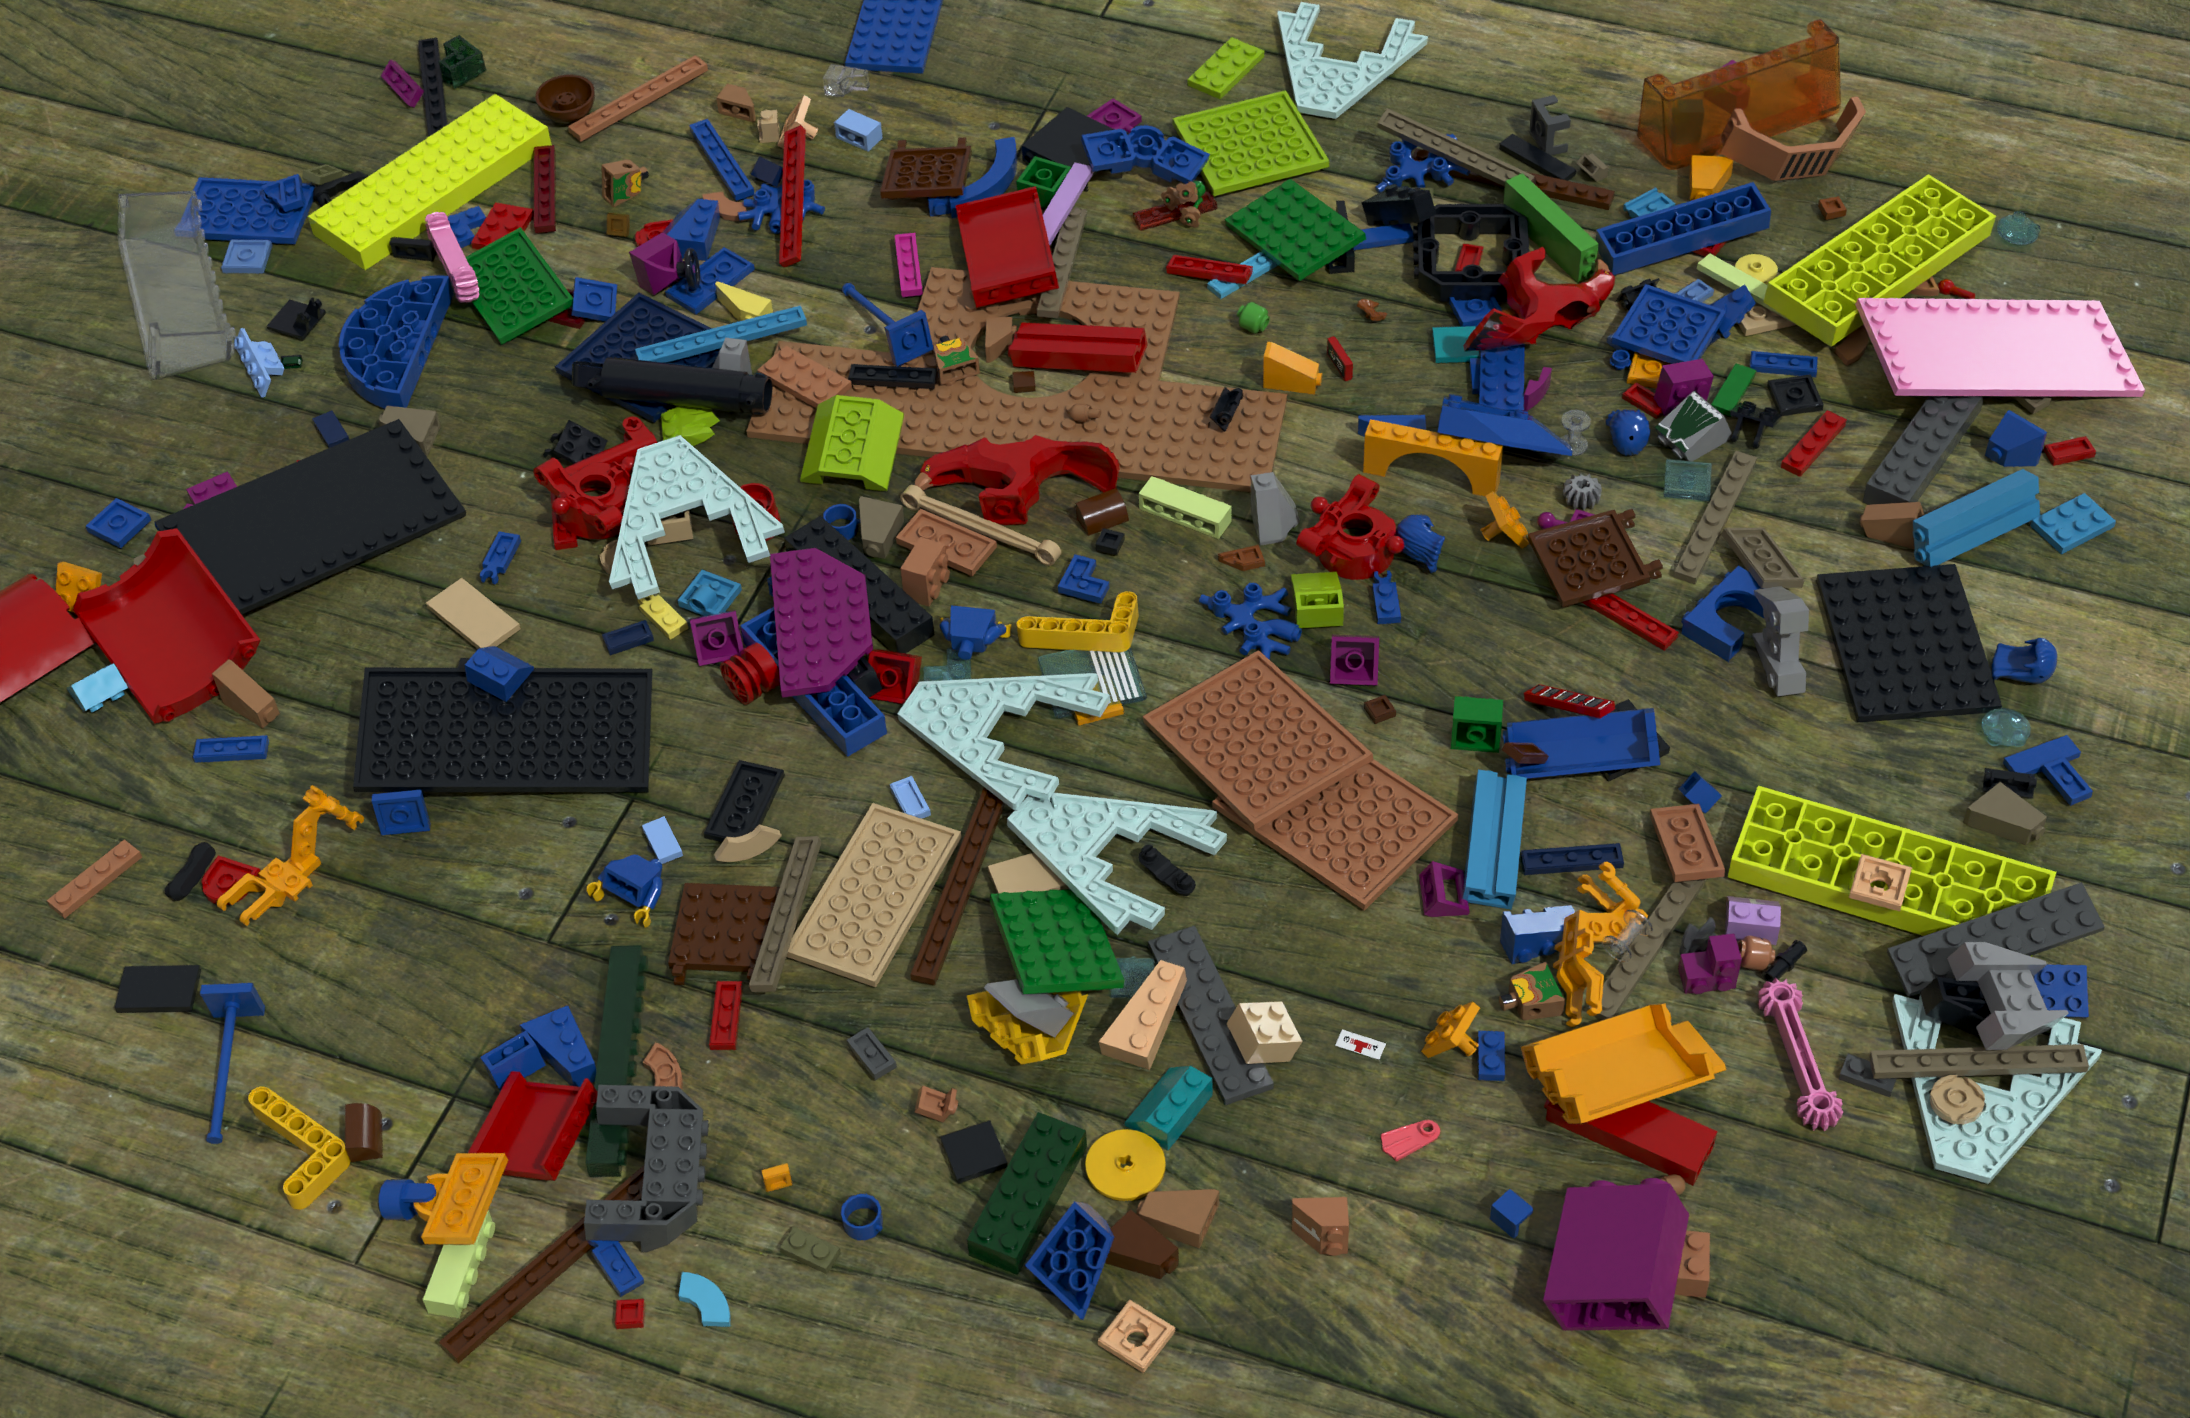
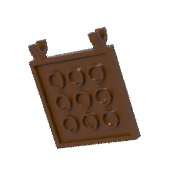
[880,137,972,200]
[1528,509,1663,607]
[668,883,780,988]

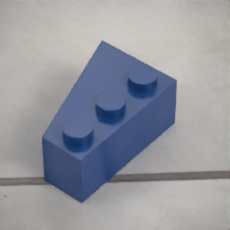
[520,1005,599,1087]

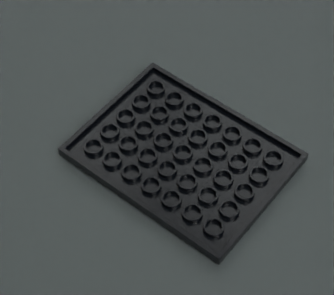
[1816,564,2002,723]

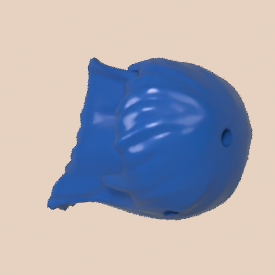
[1606,409,1650,456]
[1395,514,1445,573]
[1991,638,2057,684]

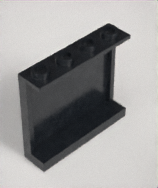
[1022,107,1115,192]

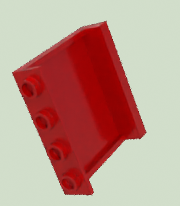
[468,1071,598,1181]

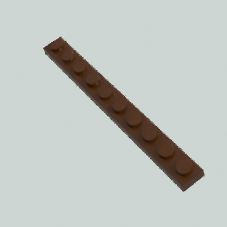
[1412,148,1615,210]
[910,787,1005,985]
[439,1165,645,1364]

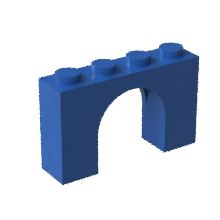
[1681,566,1765,662]

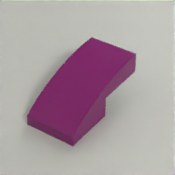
[1524,367,1552,411]

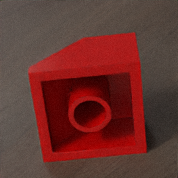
[868,649,922,704]

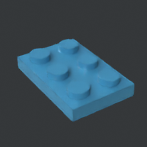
[2030,493,2116,554]

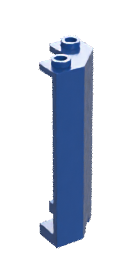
[1503,708,1660,779]

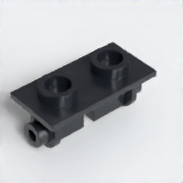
[1616,278,1661,310]
[1210,387,1244,432]
[1982,768,2037,799]

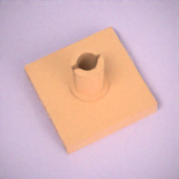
[777,95,818,149]

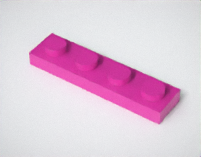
[895,233,923,297]

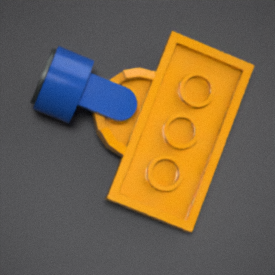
[378,1153,508,1245]

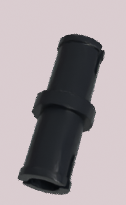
[1762,940,1807,983]

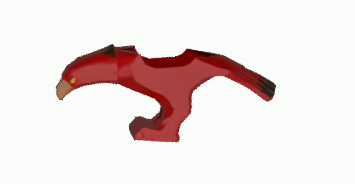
[1463,247,1615,352]
[915,435,1120,525]

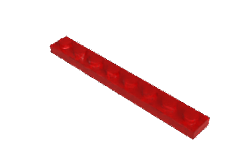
[779,125,806,268]

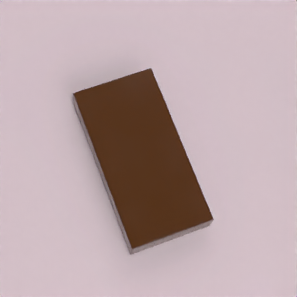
[1502,742,1549,764]

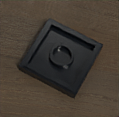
[1767,375,1824,416]
[940,1121,1008,1184]

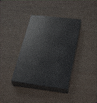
[115,965,201,1013]

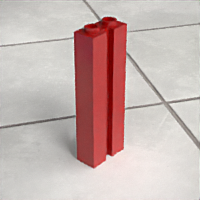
[1008,323,1148,373]
[1544,1098,1718,1186]

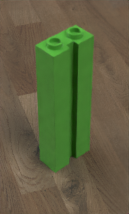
[1503,173,1599,283]

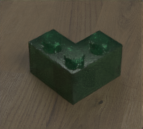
[438,35,486,89]

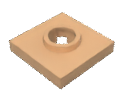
[1849,854,1912,911]
[1098,1300,1175,1373]

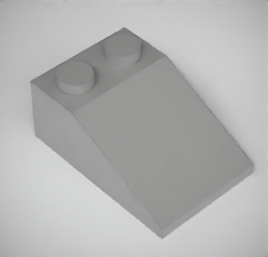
[984,979,1074,1038]

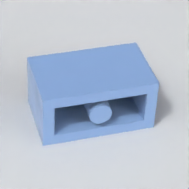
[834,109,883,152]

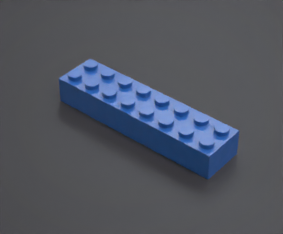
[1596,182,1771,275]
[740,607,887,757]

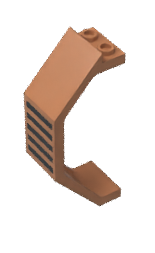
[1720,96,1866,181]

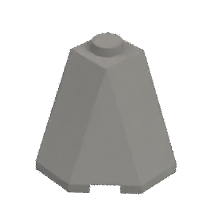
[712,338,752,375]
[1251,472,1300,546]

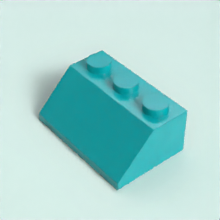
[1125,1066,1213,1151]

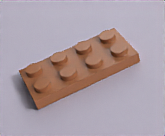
[757,346,852,409]
[896,509,997,577]
[1650,804,1725,882]

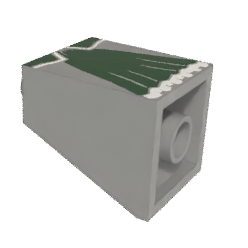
[1655,391,1732,463]

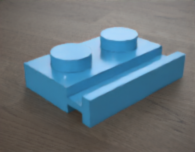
[1623,188,1676,218]

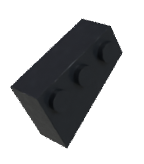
[1361,184,1436,226]
[1920,977,1991,1038]

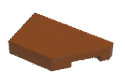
[1218,545,1265,571]

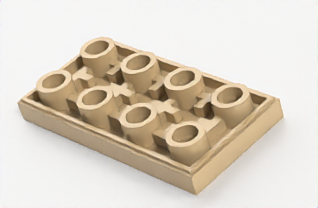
[426,578,521,649]
[988,853,1070,893]

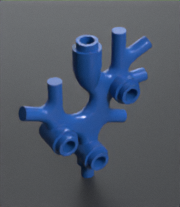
[1375,133,1471,193]
[738,176,825,234]
[1199,583,1302,660]

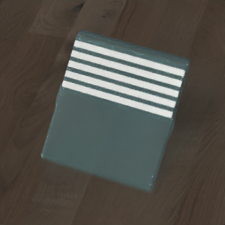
[1038,647,1147,718]

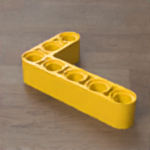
[1017,591,1139,652]
[248,1087,351,1210]

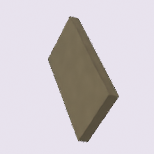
[1722,528,1804,588]

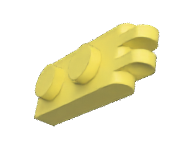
[637,595,689,640]

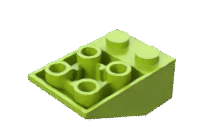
[1291,572,1344,628]

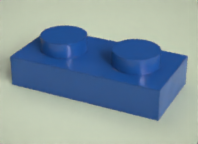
[2042,757,2093,806]
[1478,1031,1505,1081]

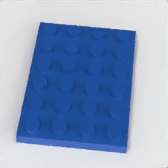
[845,0,943,74]
[174,177,317,244]

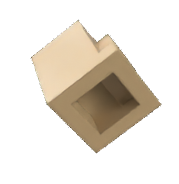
[757,110,780,143]

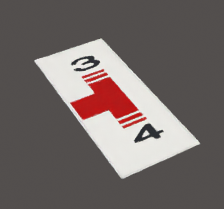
[1335,1030,1386,1060]

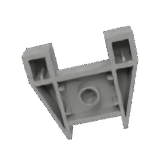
[1752,586,1809,696]
[1947,942,2069,1050]

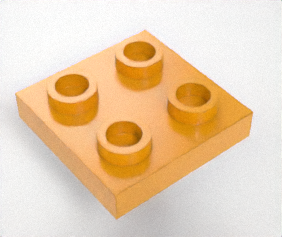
[1481,491,1529,549]
[55,561,102,613]
[1421,1001,1480,1058]

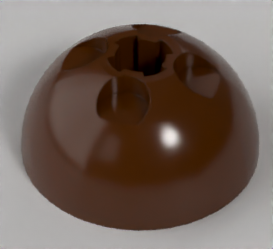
[535,75,595,124]

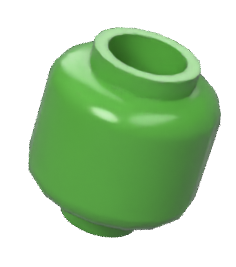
[1237,302,1270,334]

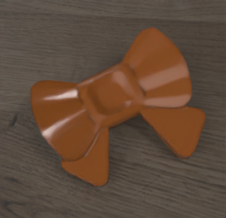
[1357,299,1387,321]

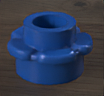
[1610,350,1631,370]

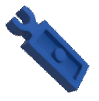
[480,531,521,584]
[1372,570,1401,624]
[587,1240,644,1297]

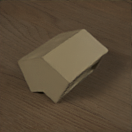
[1576,153,1608,182]

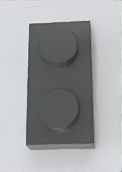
[846,1027,897,1080]
[1839,1054,1897,1098]

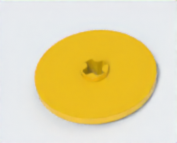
[1086,1129,1166,1201]

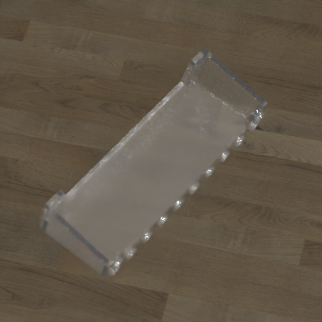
[117,191,235,380]

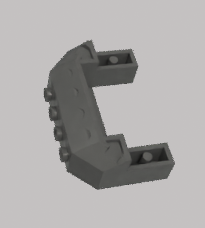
[584,1085,709,1252]

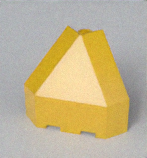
[967,991,1088,1065]

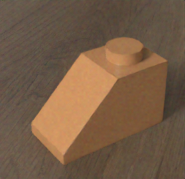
[716,83,756,122]
[985,317,1017,363]

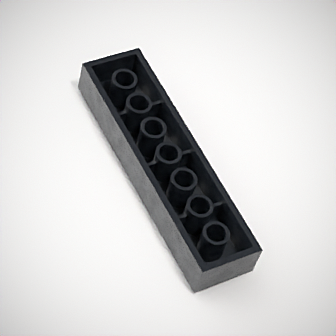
[784,516,935,654]

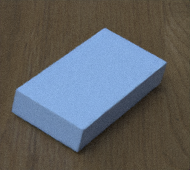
[890,776,931,819]
[642,816,683,864]

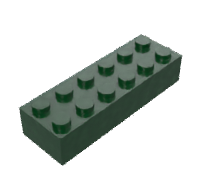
[967,1112,1087,1275]

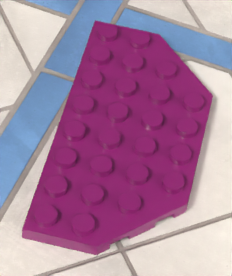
[770,548,873,698]

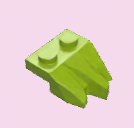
[661,406,720,446]

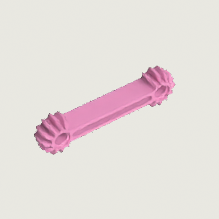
[425,212,480,303]
[1758,977,1843,1132]

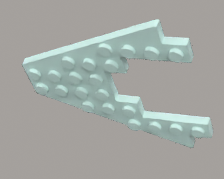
[1277,2,1428,119]
[609,435,785,599]
[898,673,1110,811]
[1007,793,1227,935]
[1892,994,2102,1184]

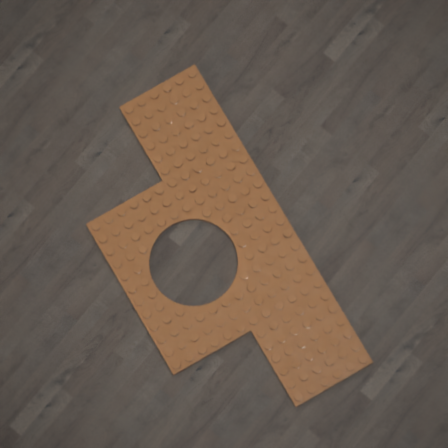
[746,267,1287,492]

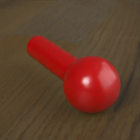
[1938,279,1975,299]

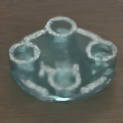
[1997,211,2041,245]
[1981,708,2031,747]

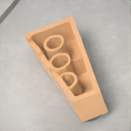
[1099,960,1187,1070]

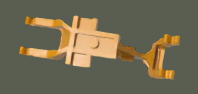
[217,785,364,926]
[1553,862,1648,1027]

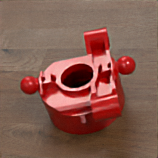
[533,456,635,539]
[1296,474,1404,580]

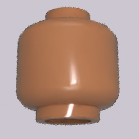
[1737,936,1775,971]

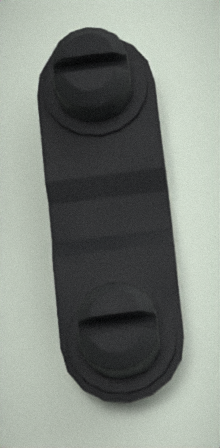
[313,171,368,206]
[164,842,216,901]
[1138,845,1196,896]

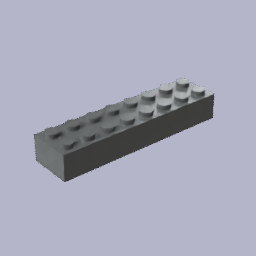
[1862,396,1984,505]

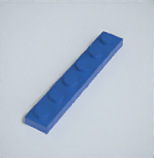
[689,119,755,201]

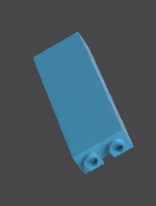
[1913,469,2040,567]
[1462,769,1527,910]

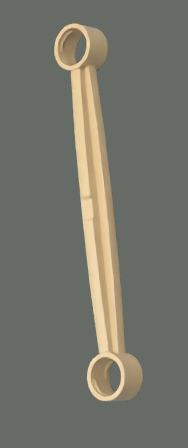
[900,485,1061,566]

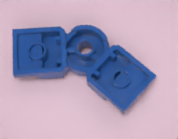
[1081,125,1210,184]

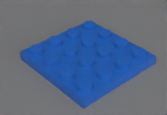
[1611,284,1726,364]

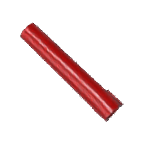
[564,417,657,474]

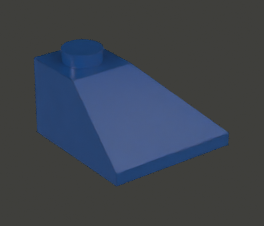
[1985,410,2047,467]

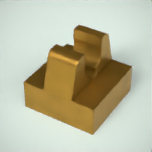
[607,213,630,237]

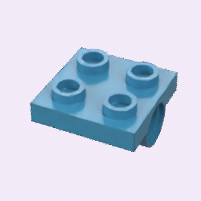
[678,570,742,616]

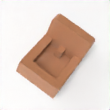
[915,1086,958,1122]

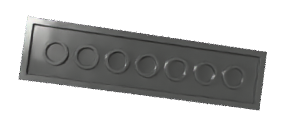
[1887,882,2105,997]
[1148,926,1274,1105]

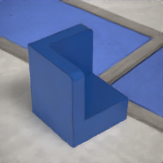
[1678,771,1722,813]
[1490,1189,1533,1239]

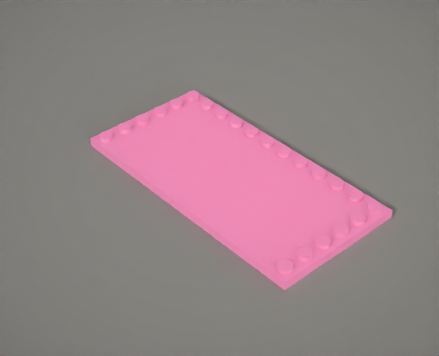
[1855,298,2145,397]

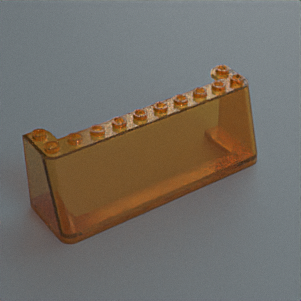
[1637,19,1841,170]

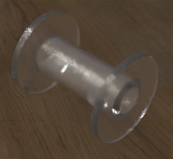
[1561,410,1591,456]
[1602,910,1653,962]

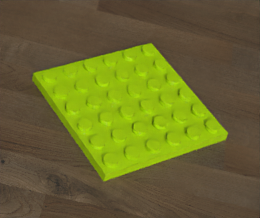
[1172,90,1329,196]

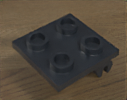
[267,297,326,340]
[1730,401,1783,449]
[543,420,608,464]

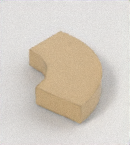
[714,824,782,862]

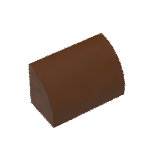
[1076,488,1129,536]
[345,1103,383,1163]

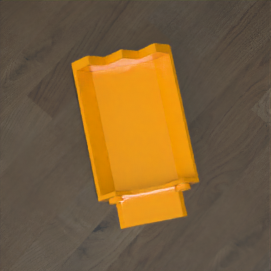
[1521,1003,1726,1124]

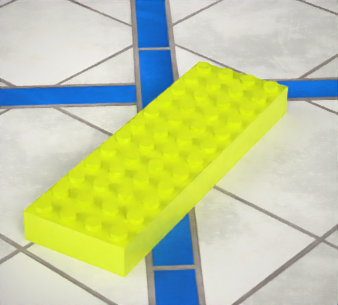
[308,94,552,270]
[1763,174,1996,347]
[1728,786,2056,957]

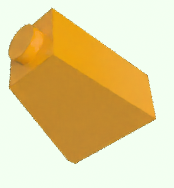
[1690,155,1734,201]
[1263,342,1322,395]

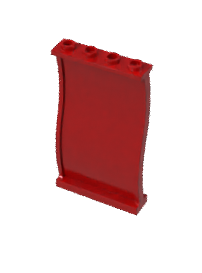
[955,186,1059,308]

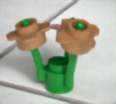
[1161,181,1205,228]

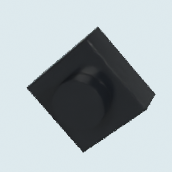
[1095,528,1125,555]

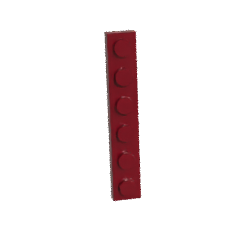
[534,145,556,233]

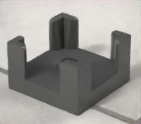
[1529,95,1571,156]

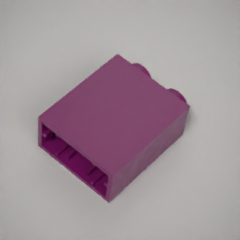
[1543,1178,1689,1331]

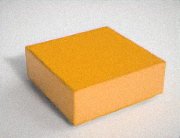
[761,1163,792,1192]

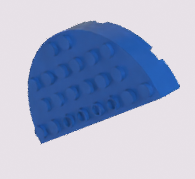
[339,275,454,408]

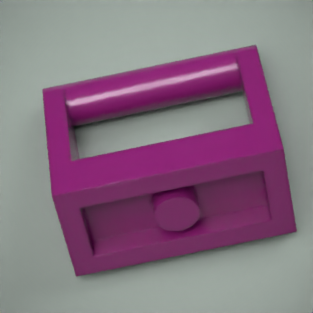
[1419,861,1470,917]

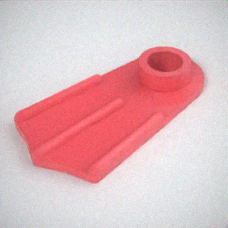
[1381,1120,1440,1161]

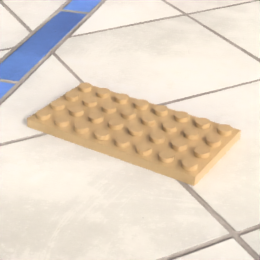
[786,803,962,987]

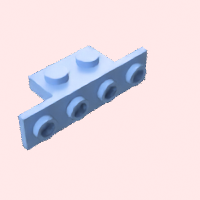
[234,328,284,397]

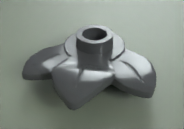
[1679,917,1716,955]

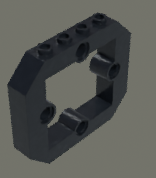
[1413,204,1529,302]

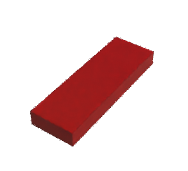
[709,981,743,1050]

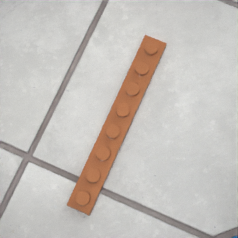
[568,55,708,142]

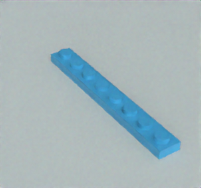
[635,306,807,363]

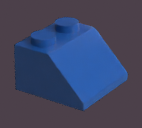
[465,646,534,702]

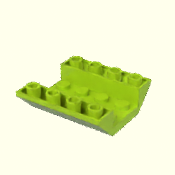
[800,395,904,491]

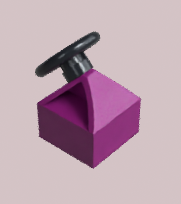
[629,232,700,295]

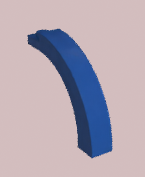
[927,137,1017,218]

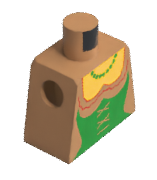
[602,160,649,207]
[933,336,980,385]
[1499,962,1565,1020]

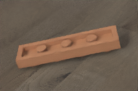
[47,839,142,919]

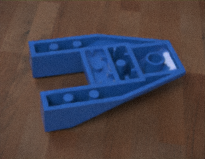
[1438,394,1573,456]

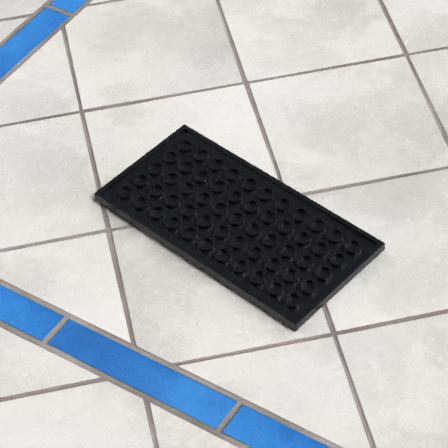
[154,419,466,614]
[353,667,653,792]

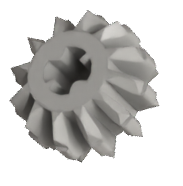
[1563,472,1602,511]

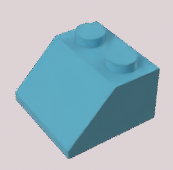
[66,663,128,713]

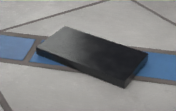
[704,760,785,842]

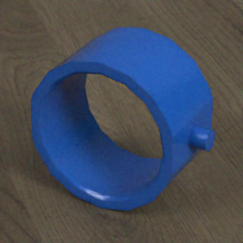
[823,504,861,540]
[841,1194,883,1240]

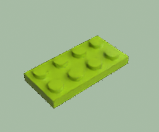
[1187,37,1264,99]

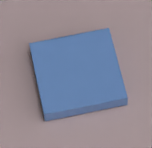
[221,240,273,273]

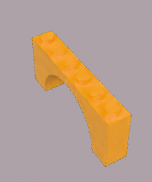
[1363,419,1503,497]

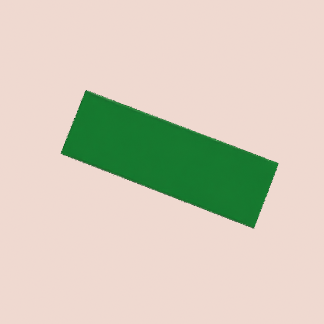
[1711,363,1756,417]

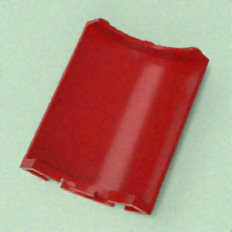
[73,528,260,724]
[0,574,96,702]

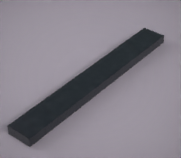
[418,38,448,137]

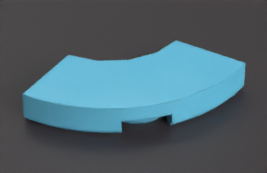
[679,1272,731,1327]

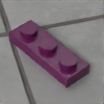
[381,60,424,108]

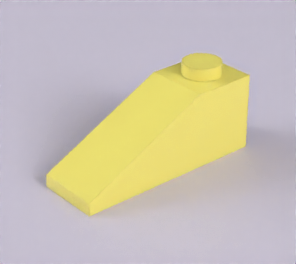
[715,281,773,321]

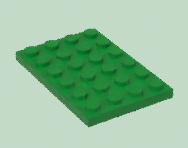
[1224,179,1366,281]
[466,227,573,345]
[990,889,1124,994]

